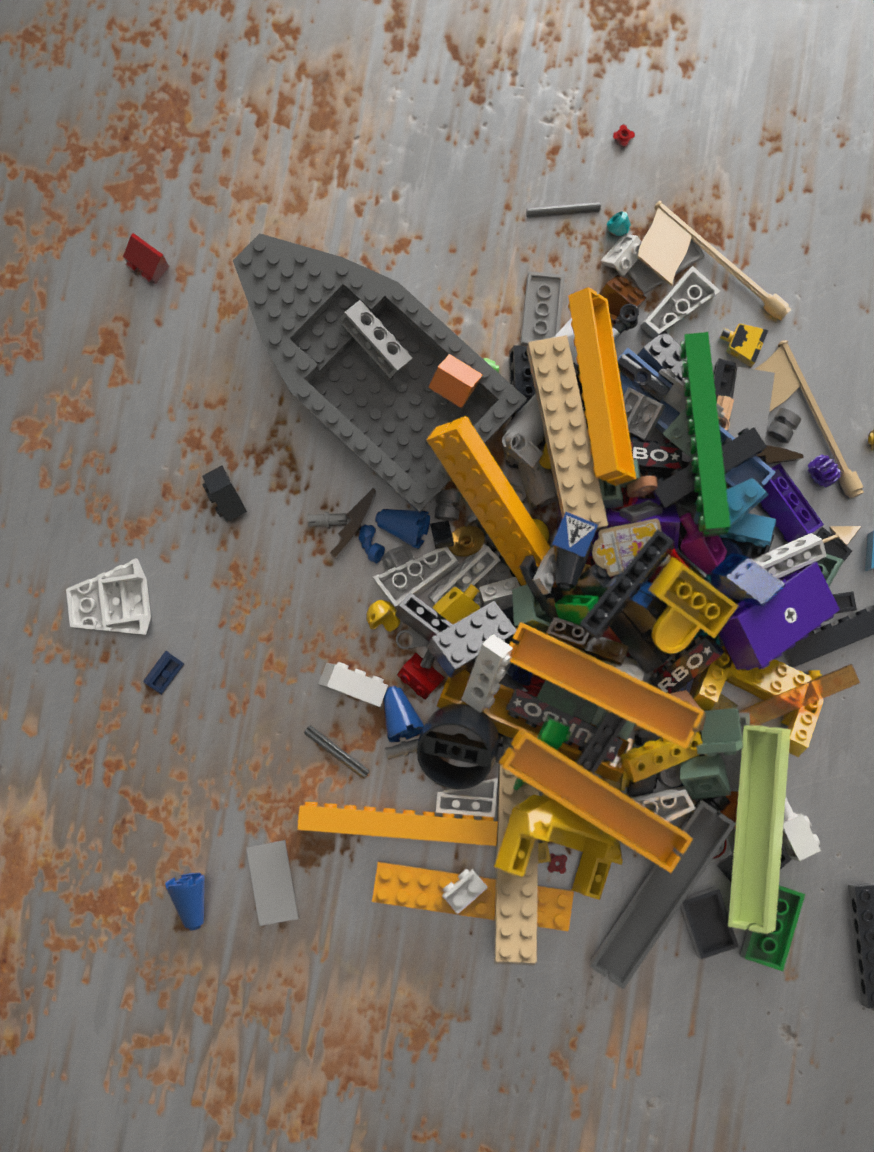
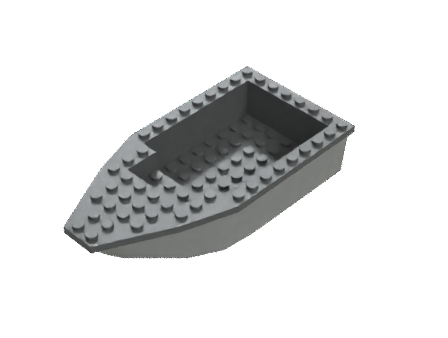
[233,233,527,513]

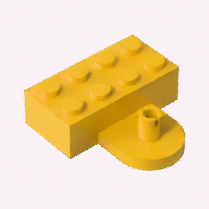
[648,557,738,653]

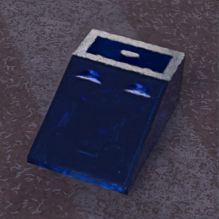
[710,553,785,607]

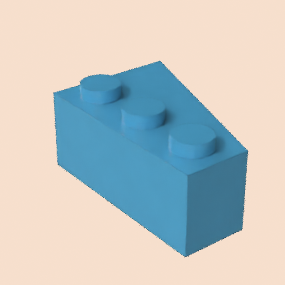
[695,478,769,530]

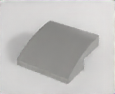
[623,387,665,441]

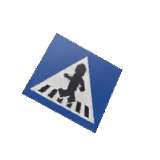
[552,512,598,557]

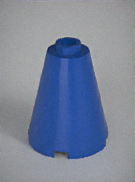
[375,509,431,549]
[383,686,424,743]
[165,873,205,931]

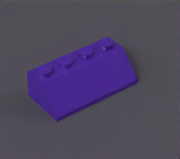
[760,463,824,543]

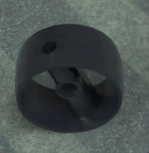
[417,704,499,790]

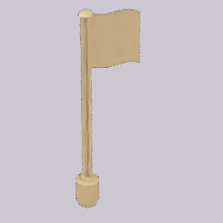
[637,201,791,320]
[755,340,864,499]

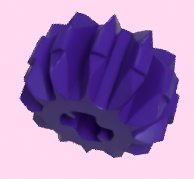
[807,454,841,488]

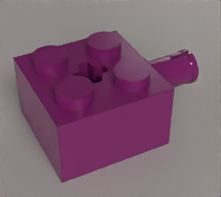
[680,513,727,575]

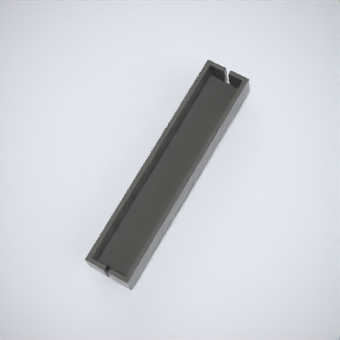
[590,799,736,990]

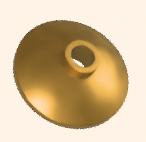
[448,526,485,557]

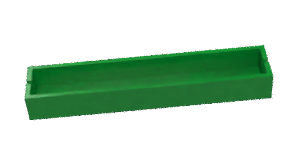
[679,332,731,537]

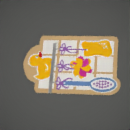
[592,519,670,576]

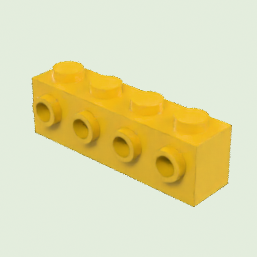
[621,731,702,782]

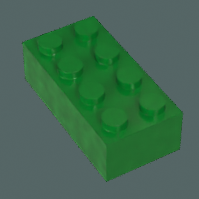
[740,885,806,971]

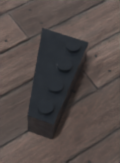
[626,730,662,798]

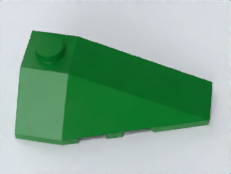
[513,715,571,791]

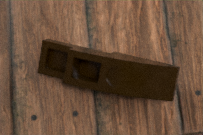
[547,617,629,666]

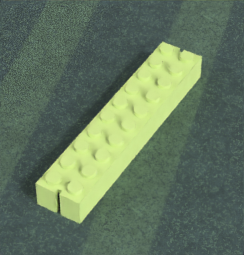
[728,725,791,934]

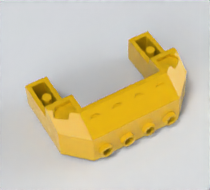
[693,646,823,757]
[494,793,623,900]

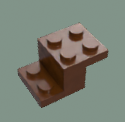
[599,275,647,327]

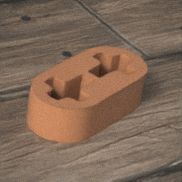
[626,476,657,497]

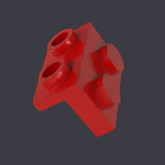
[397,653,445,700]

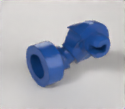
[358,524,385,563]

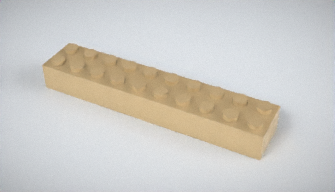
[527,335,608,532]
[494,763,539,966]

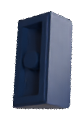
[143,651,184,695]

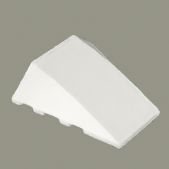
[66,558,151,635]

